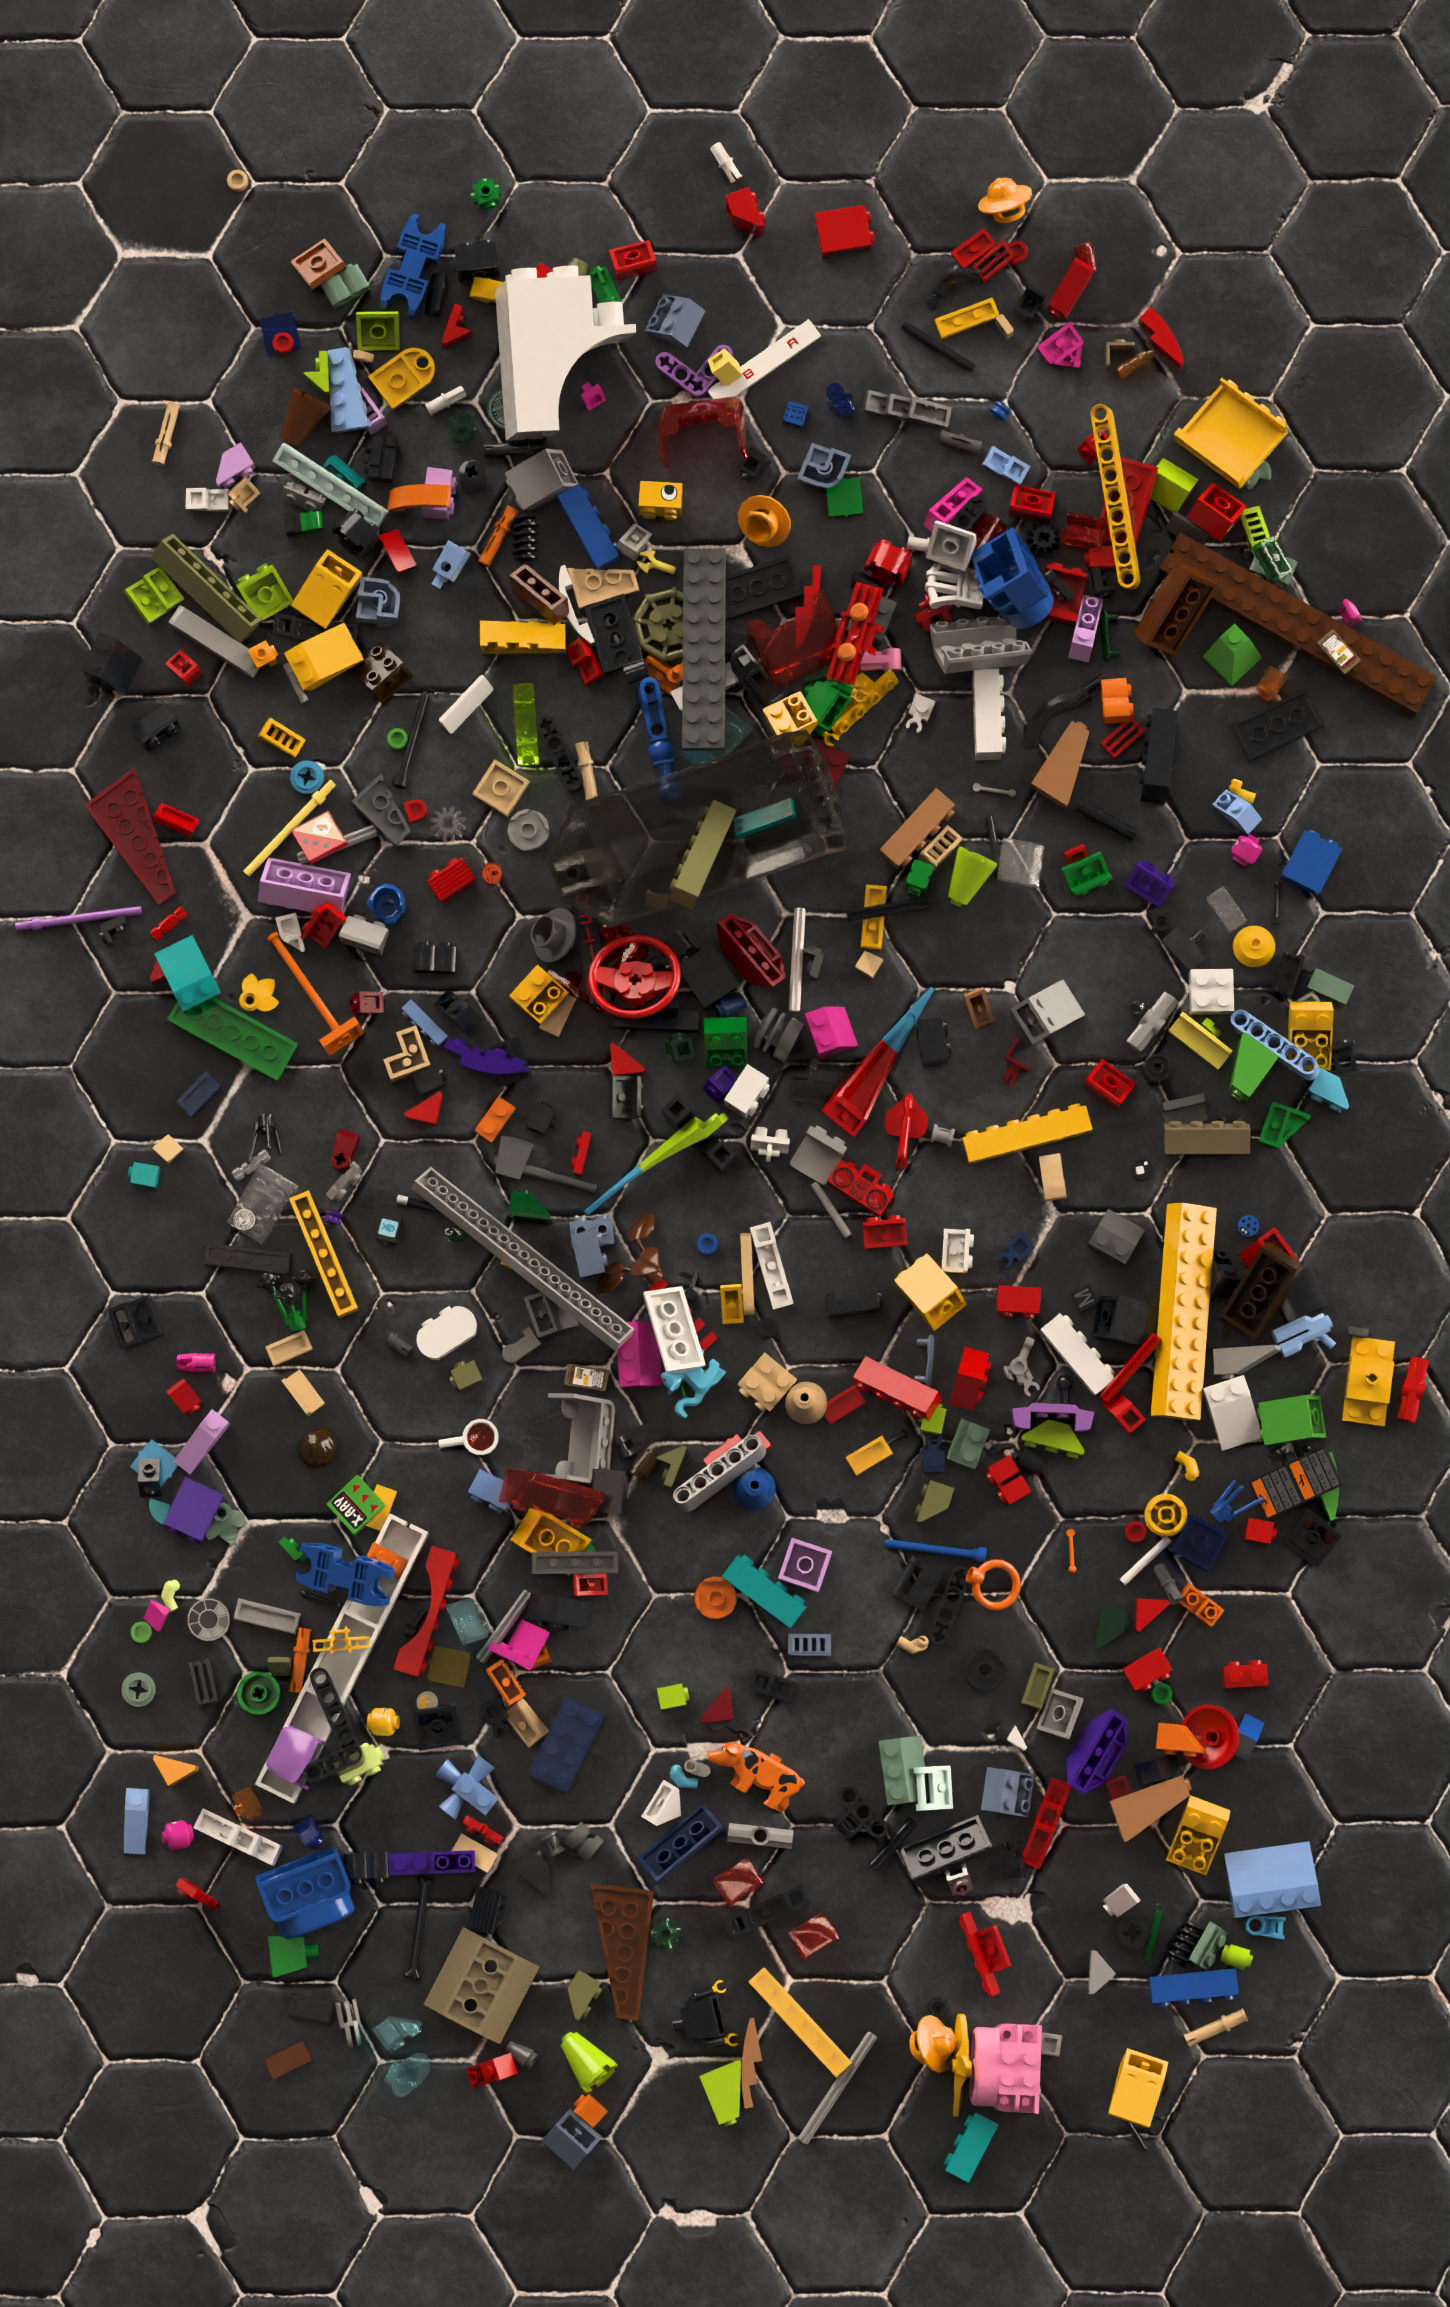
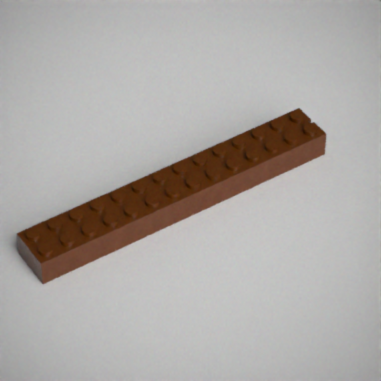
[1158,532,1437,718]

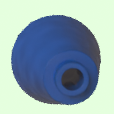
[733,1467,776,1510]

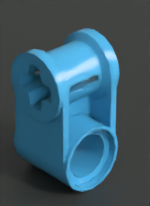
[1243,1916,1286,1939]

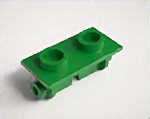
[587,265,622,303]

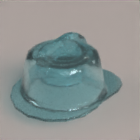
[384,2053,430,2097]

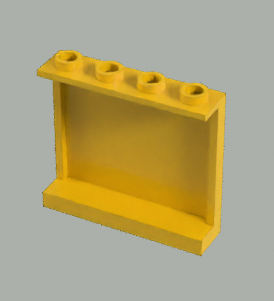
[1174,378,1288,489]

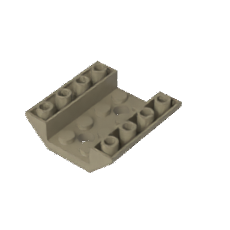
[424,1927,540,2044]

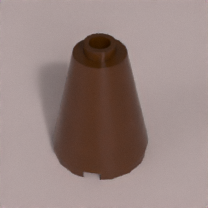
[281,387,331,448]

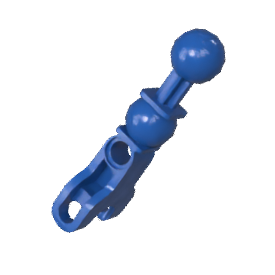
[638,677,683,805]

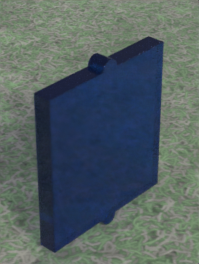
[260,312,301,355]

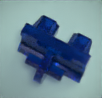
[826,383,855,416]

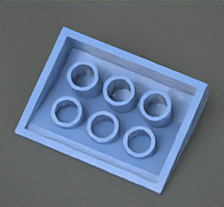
[1224,1841,1321,1918]

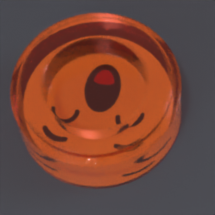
[481,862,503,884]

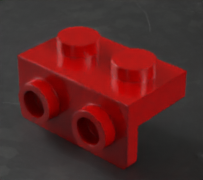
[300,902,347,949]
[862,1215,907,1250]

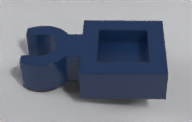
[997,1232,1035,1270]
[923,1435,945,1472]

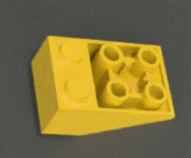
[291,549,362,629]
[1288,1001,1334,1070]
[1166,1795,1230,1875]
[1108,2048,1168,2128]

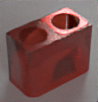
[713,1857,765,1907]
[788,1912,840,1960]

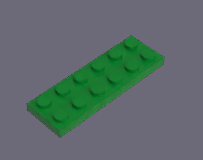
[167,997,299,1081]

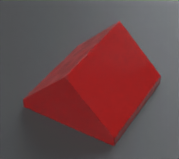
[609,240,657,281]
[1008,484,1056,524]
[1083,1059,1137,1110]

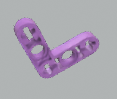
[655,345,733,398]

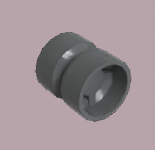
[564,1822,604,1862]

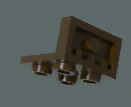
[350,642,413,704]

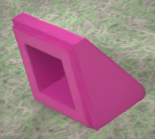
[144,1600,170,1632]

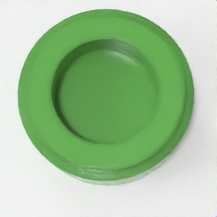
[387,728,408,750]
[131,1622,153,1643]

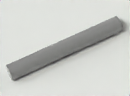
[810,1181,852,1239]

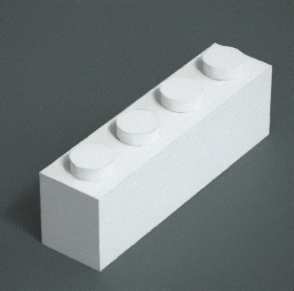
[1040,1313,1115,1397]

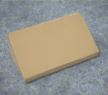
[506,1699,549,1748]

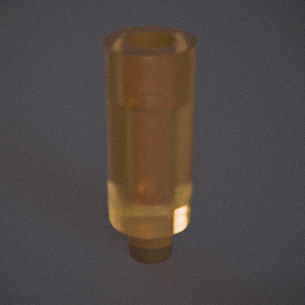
[1115,349,1156,380]

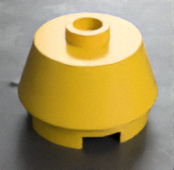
[1233,926,1275,967]
[1145,1494,1187,1537]

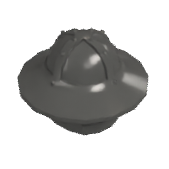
[530,908,576,963]

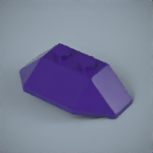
[1067,1709,1128,1794]

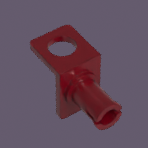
[1001,1036,1032,1086]

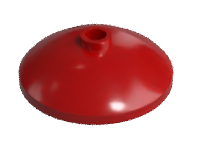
[1181,1705,1239,1769]

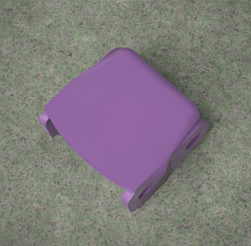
[266,1725,330,1790]

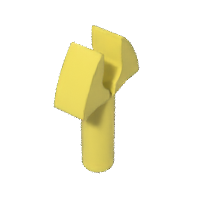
[637,551,676,575]

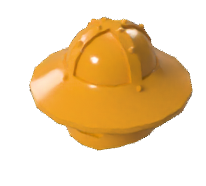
[978,178,1032,223]
[738,495,791,547]
[910,2015,958,2073]

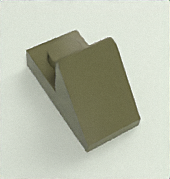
[656,1446,687,1489]

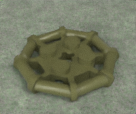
[632,587,683,663]

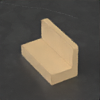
[281,1369,325,1416]

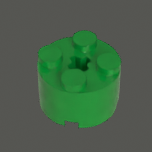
[237,1672,282,1716]

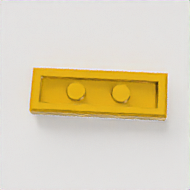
[934,297,999,340]
[860,884,887,950]

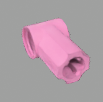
[860,648,902,672]

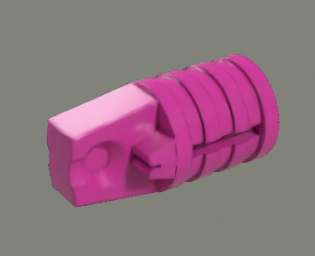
[176,1353,216,1373]

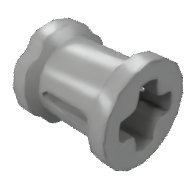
[930,1124,955,1147]

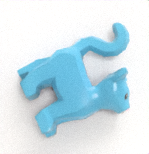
[661,1347,726,1418]

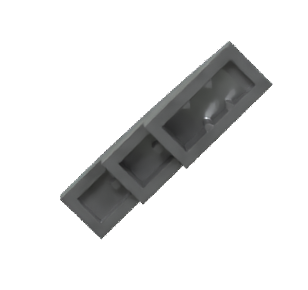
[862,390,952,428]

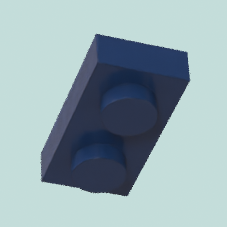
[176,1071,221,1117]

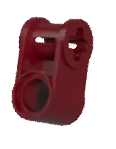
[331,1129,360,1172]

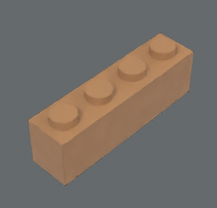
[879,788,955,869]

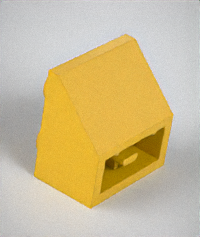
[763,691,818,753]
[509,965,569,1024]

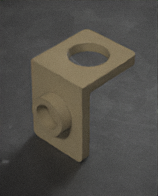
[1105,339,1135,370]

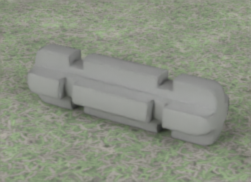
[232,1150,271,1181]

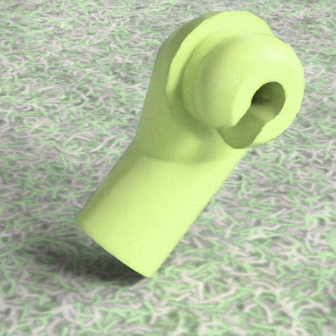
[161,1580,180,1613]

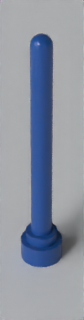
[884,1539,987,1564]

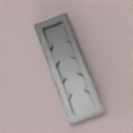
[233,1598,301,1635]

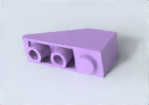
[1068,595,1103,663]

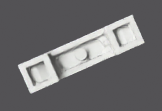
[559,565,595,647]
[750,1222,794,1310]

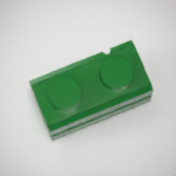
[905,859,934,897]

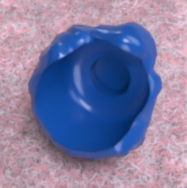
[367,884,406,926]

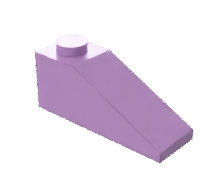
[173,1409,230,1475]

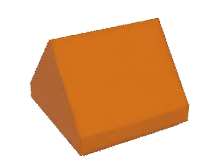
[532,1644,551,1669]

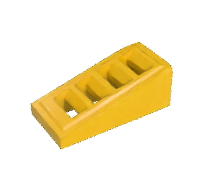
[257,718,306,758]

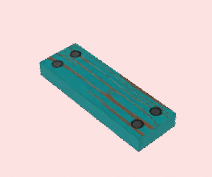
[733,798,796,839]

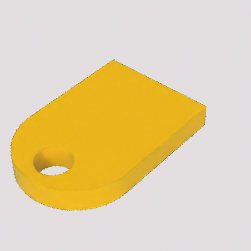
[368,348,435,411]

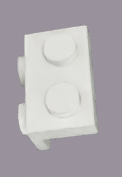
[942,1229,974,1273]

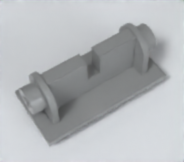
[281,481,327,512]

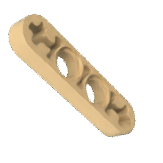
[740,1233,754,1316]

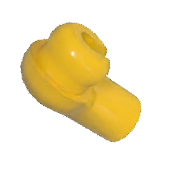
[1229,779,1256,804]
[1175,1451,1199,1481]

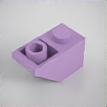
[216,442,255,489]

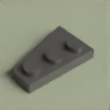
[351,774,411,847]

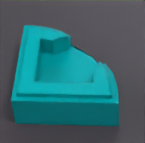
[149,1498,171,1525]

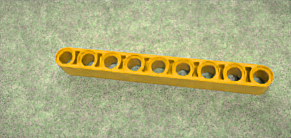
[1091,404,1141,590]

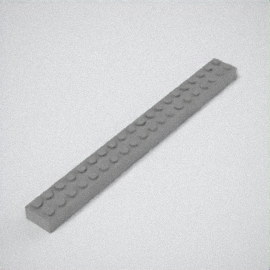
[412,1167,635,1351]

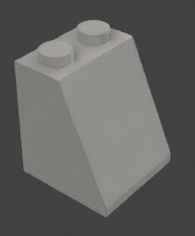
[505,449,578,511]

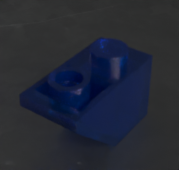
[293,1815,327,1849]

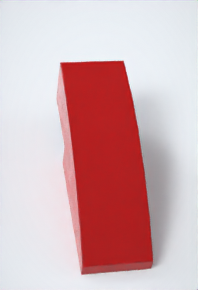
[1138,306,1184,370]

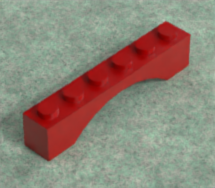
[393,1546,460,1677]

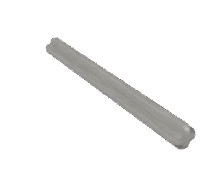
[798,2032,877,2145]

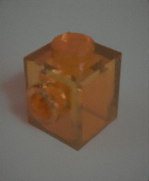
[231,1786,264,1821]

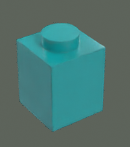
[127,1162,161,1189]

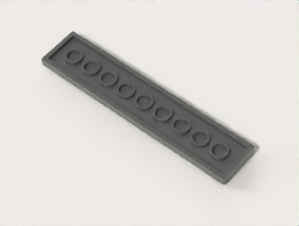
[682,548,726,751]

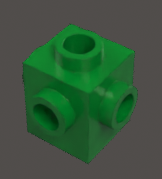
[470,178,502,211]

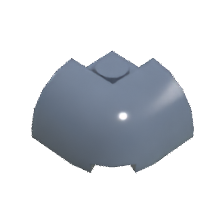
[797,443,851,488]
[356,577,400,628]

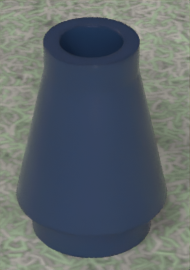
[714,996,747,1018]

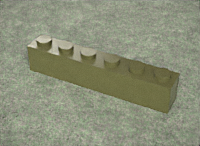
[151,534,263,643]
[669,800,737,910]

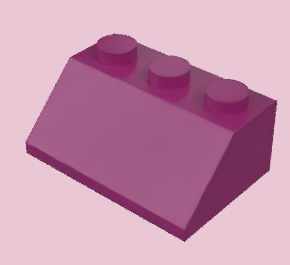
[617,1322,663,1389]

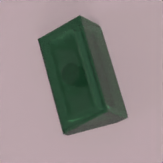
[1252,536,1294,584]

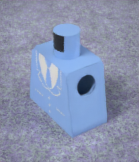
[431,540,471,590]

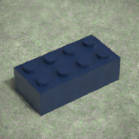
[528,1696,605,1793]

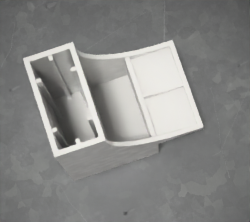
[495,266,636,441]

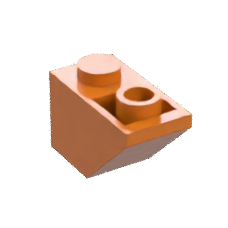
[1156,1723,1204,1757]
[574,2094,608,2128]

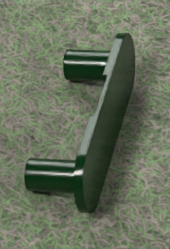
[1100,609,1120,661]

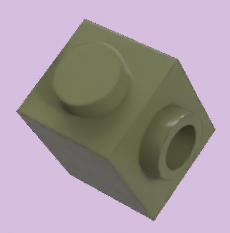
[449,1360,483,1392]

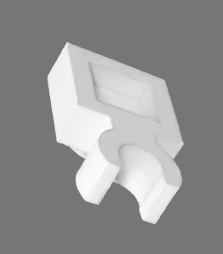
[906,694,936,734]

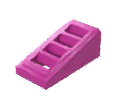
[1339,599,1362,628]

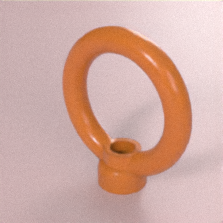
[966,1559,1021,1611]

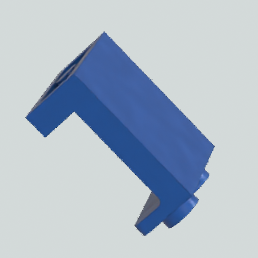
[1280,830,1342,897]

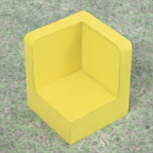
[708,348,743,386]

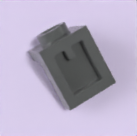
[803,946,825,981]

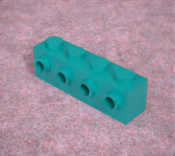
[722,1555,807,1628]

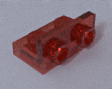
[1060,512,1108,550]

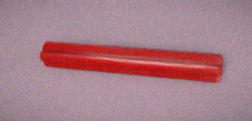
[1100,1333,1162,1403]

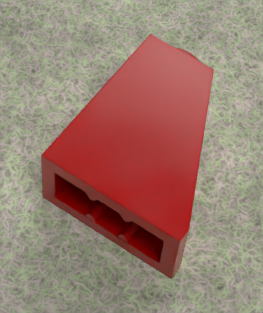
[1047,257,1094,320]

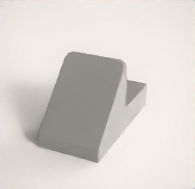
[616,523,652,561]

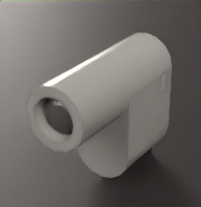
[684,1759,712,1778]

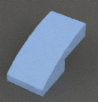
[981,446,1031,485]

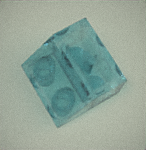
[372,2016,424,2051]

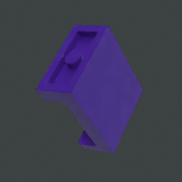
[163,1477,225,1544]

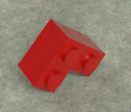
[949,1347,991,1411]

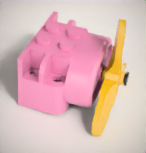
[948,2014,1042,2117]

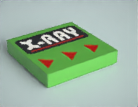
[327,1475,386,1535]

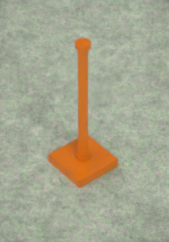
[267,932,364,1057]

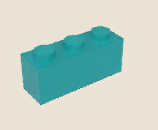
[944,2112,999,2183]

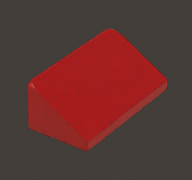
[379,529,417,575]

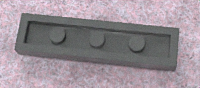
[532,1551,618,1574]

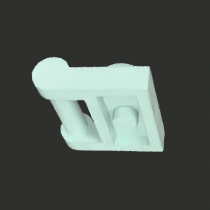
[913,1766,953,1811]

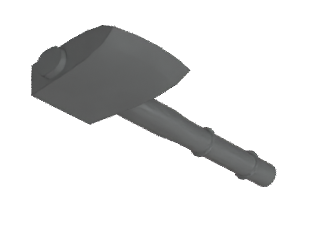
[493,1136,598,1193]

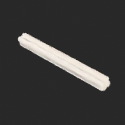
[789,907,806,1012]

